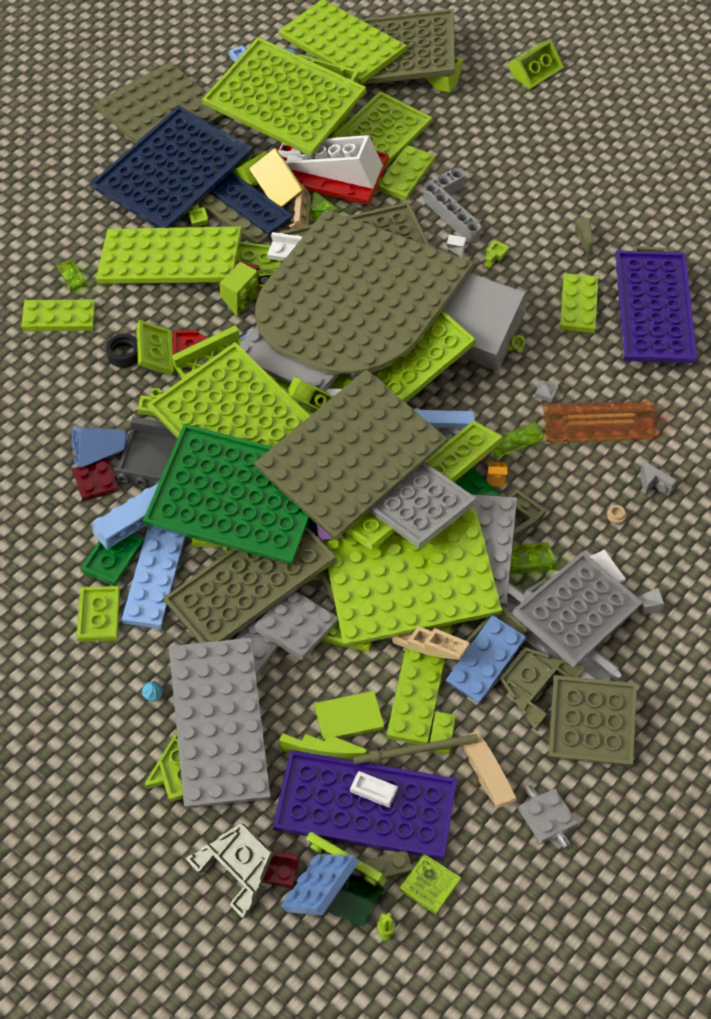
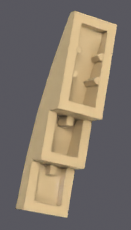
[392,626,470,660]
[461,731,517,808]

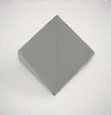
[638,588,664,615]

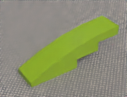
[279,733,367,761]

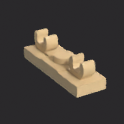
[289,184,311,229]

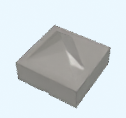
[535,380,559,403]

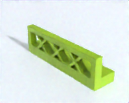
[172,325,242,379]

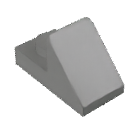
[640,461,676,496]

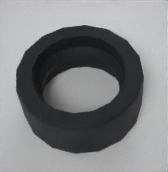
[106,333,138,368]

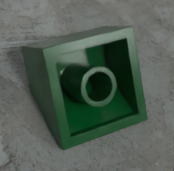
[326,873,385,927]

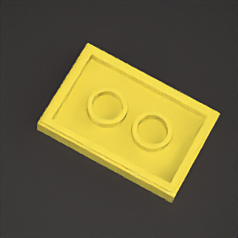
[250,148,304,207]

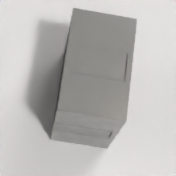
[443,273,526,372]

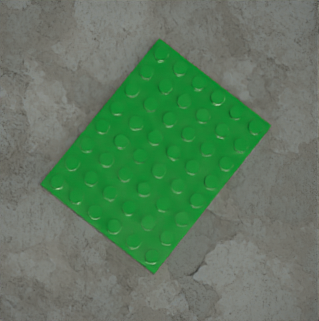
[143,424,310,565]

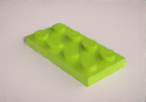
[376,145,436,201]
[559,273,598,333]
[21,299,96,331]

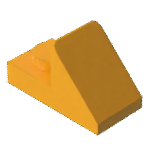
[486,461,508,487]

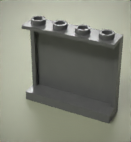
[114,416,177,487]

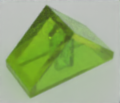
[312,192,338,223]

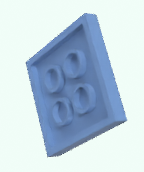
[281,854,359,915]

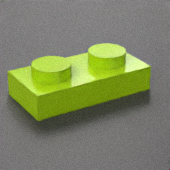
[428,711,456,755]

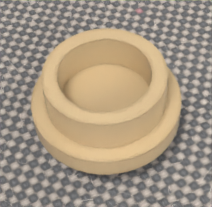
[607,505,626,524]

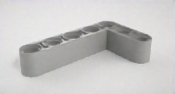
[423,168,481,244]

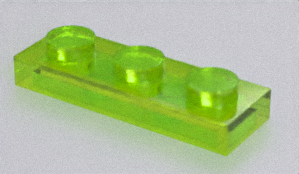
[491,421,544,459]

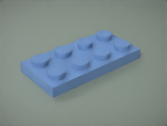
[446,615,526,704]

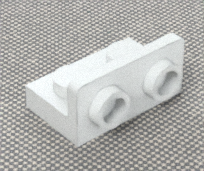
[267,232,302,261]

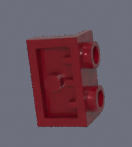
[262,848,299,889]

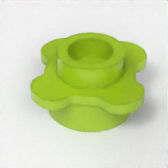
[508,335,525,353]

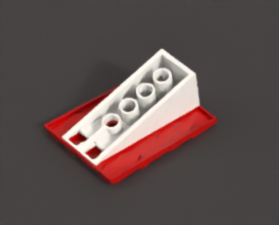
[278,135,389,205]

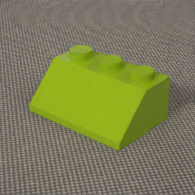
[507,39,564,89]

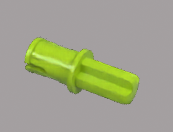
[377,912,395,941]

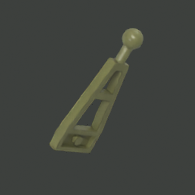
[508,488,547,538]

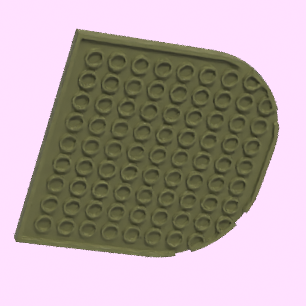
[255,209,475,376]

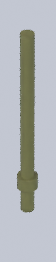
[353,734,478,765]

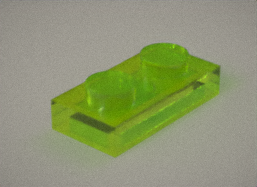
[57,259,87,292]

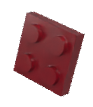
[72,459,119,502]

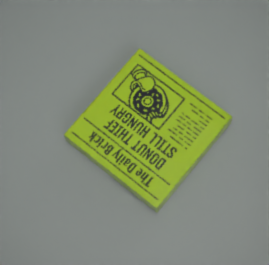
[400,855,461,915]

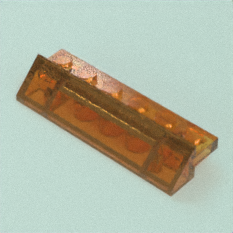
[543,401,657,442]

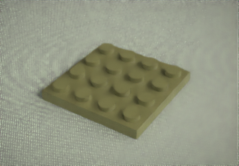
[548,675,637,766]

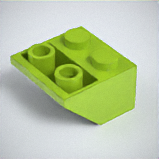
[219,262,258,316]

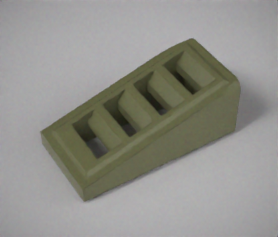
[575,218,593,255]

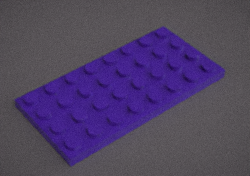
[615,250,697,363]
[273,750,457,860]

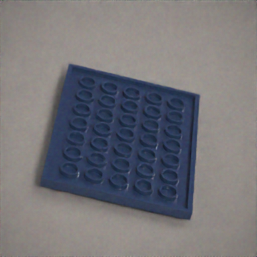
[90,106,253,228]

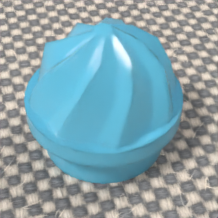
[142,681,163,702]

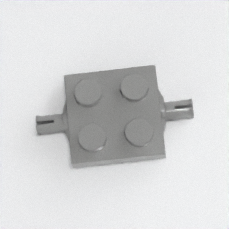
[518,784,578,849]

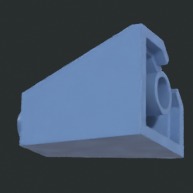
[72,426,128,467]

